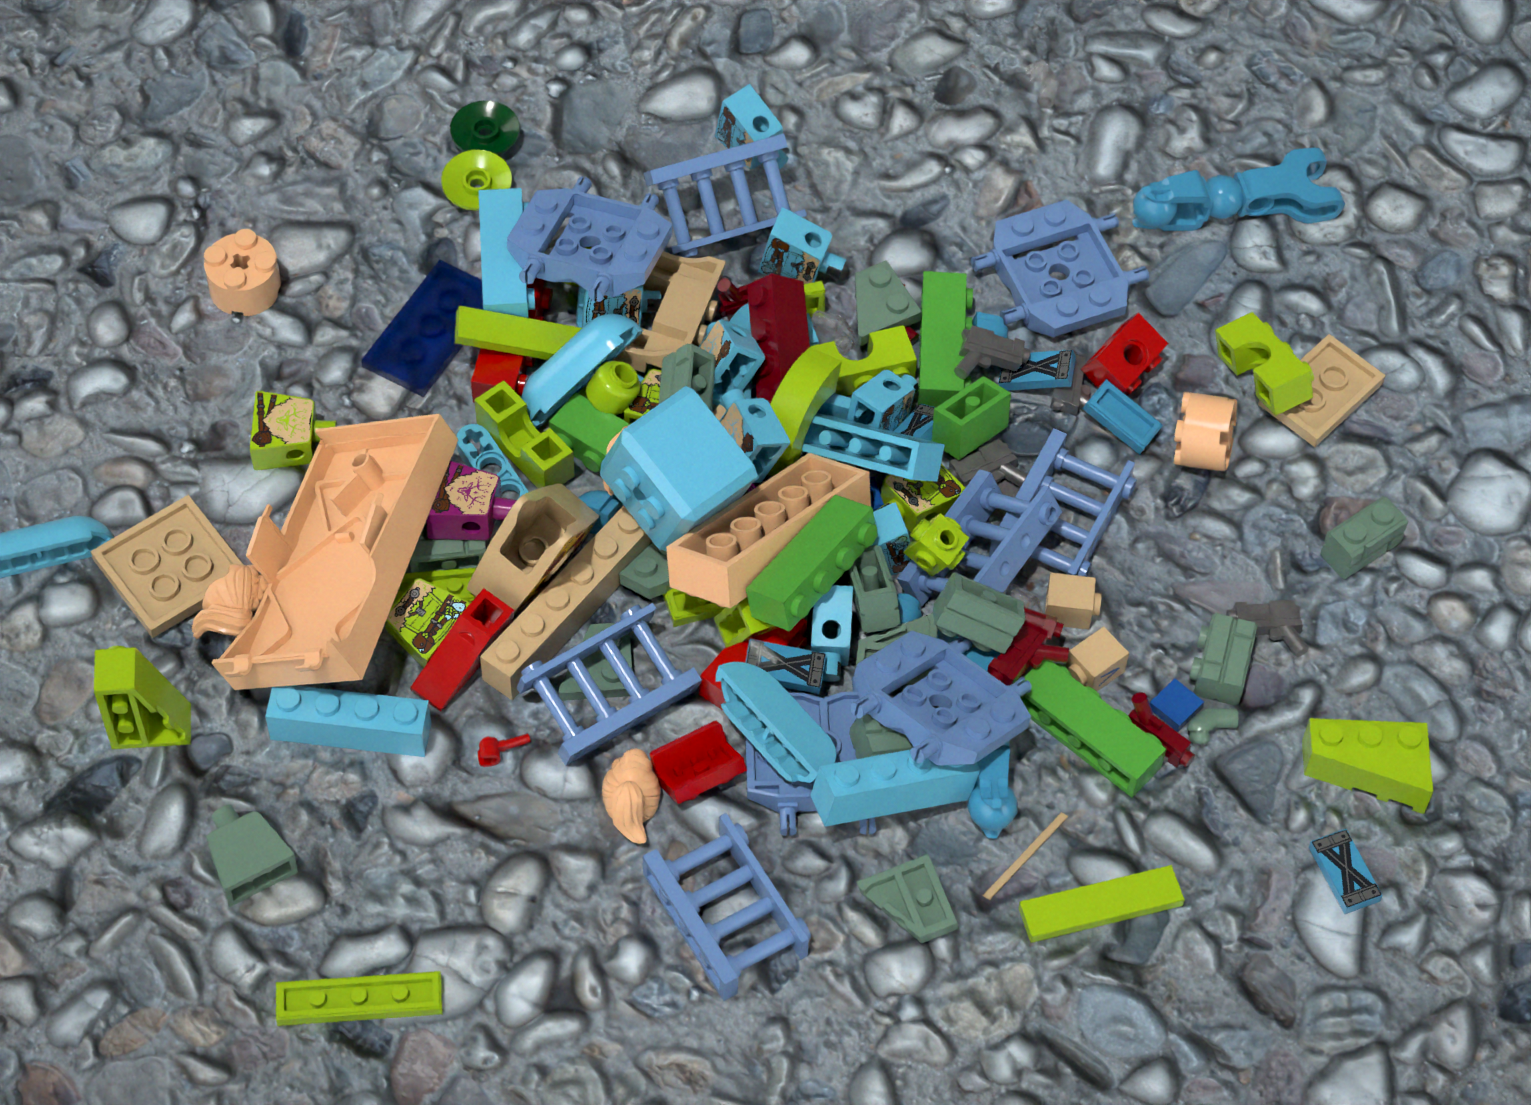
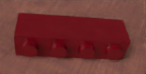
[747,273,810,403]

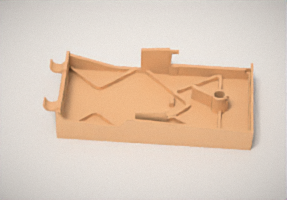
[211,414,458,690]

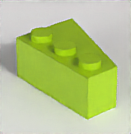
[94,646,191,749]
[1302,718,1433,814]

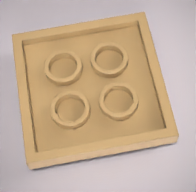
[90,495,243,638]

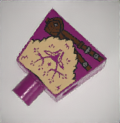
[426,461,517,540]

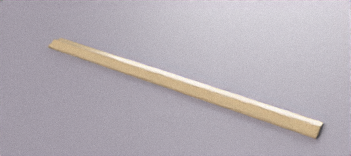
[983,812,1068,900]

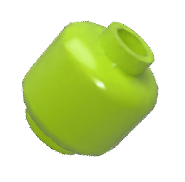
[586,361,641,416]

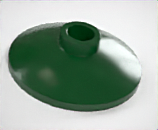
[450,101,520,155]

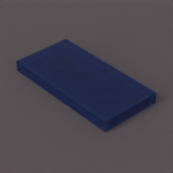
[361,260,483,397]

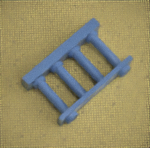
[643,133,807,257]
[989,428,1137,577]
[897,469,1062,606]
[517,603,702,766]
[643,813,811,1001]

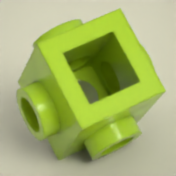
[903,513,969,576]

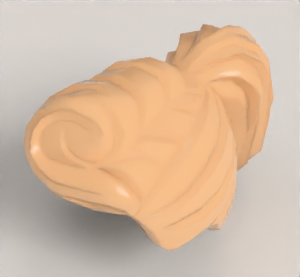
[192,564,268,639]
[602,749,661,844]

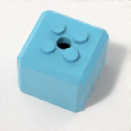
[600,386,758,551]

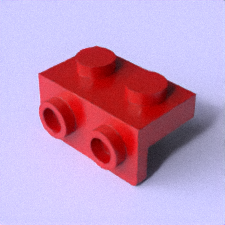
[649,720,747,804]

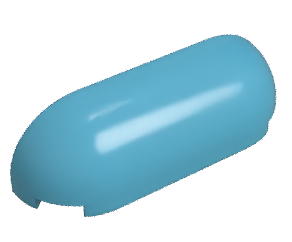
[521,314,644,430]
[0,516,114,578]
[716,662,836,783]

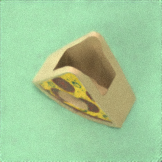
[467,483,599,615]

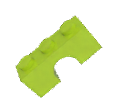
[1215,312,1314,416]
[810,325,917,396]
[474,380,575,488]

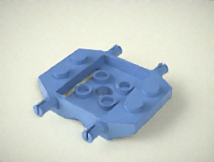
[507,176,672,302]
[971,200,1149,337]
[850,631,1032,766]
[745,676,876,836]

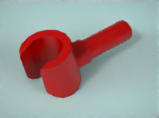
[477,733,531,767]

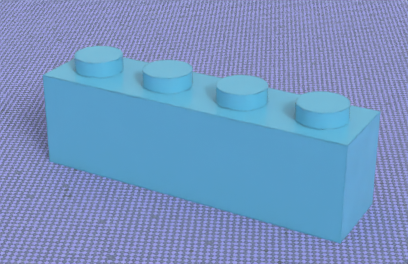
[478,188,535,318]
[802,413,945,482]
[265,685,432,757]
[810,750,980,827]

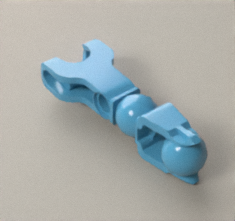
[1132,148,1345,231]
[937,629,1018,838]

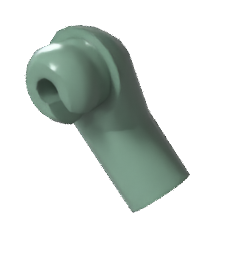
[1187,708,1238,744]

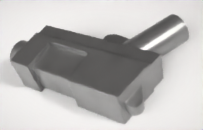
[954,325,1030,379]
[1050,349,1091,416]
[947,439,1028,487]
[1226,600,1309,657]

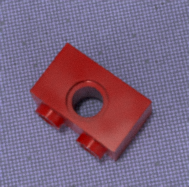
[1080,312,1169,396]

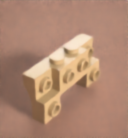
[612,252,726,373]

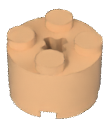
[204,229,281,316]
[1174,392,1238,471]

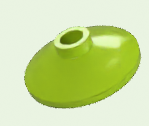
[441,150,512,211]

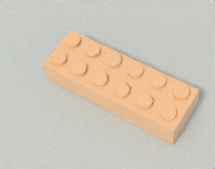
[666,453,871,608]

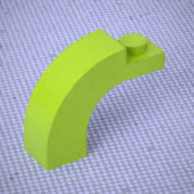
[767,347,842,477]

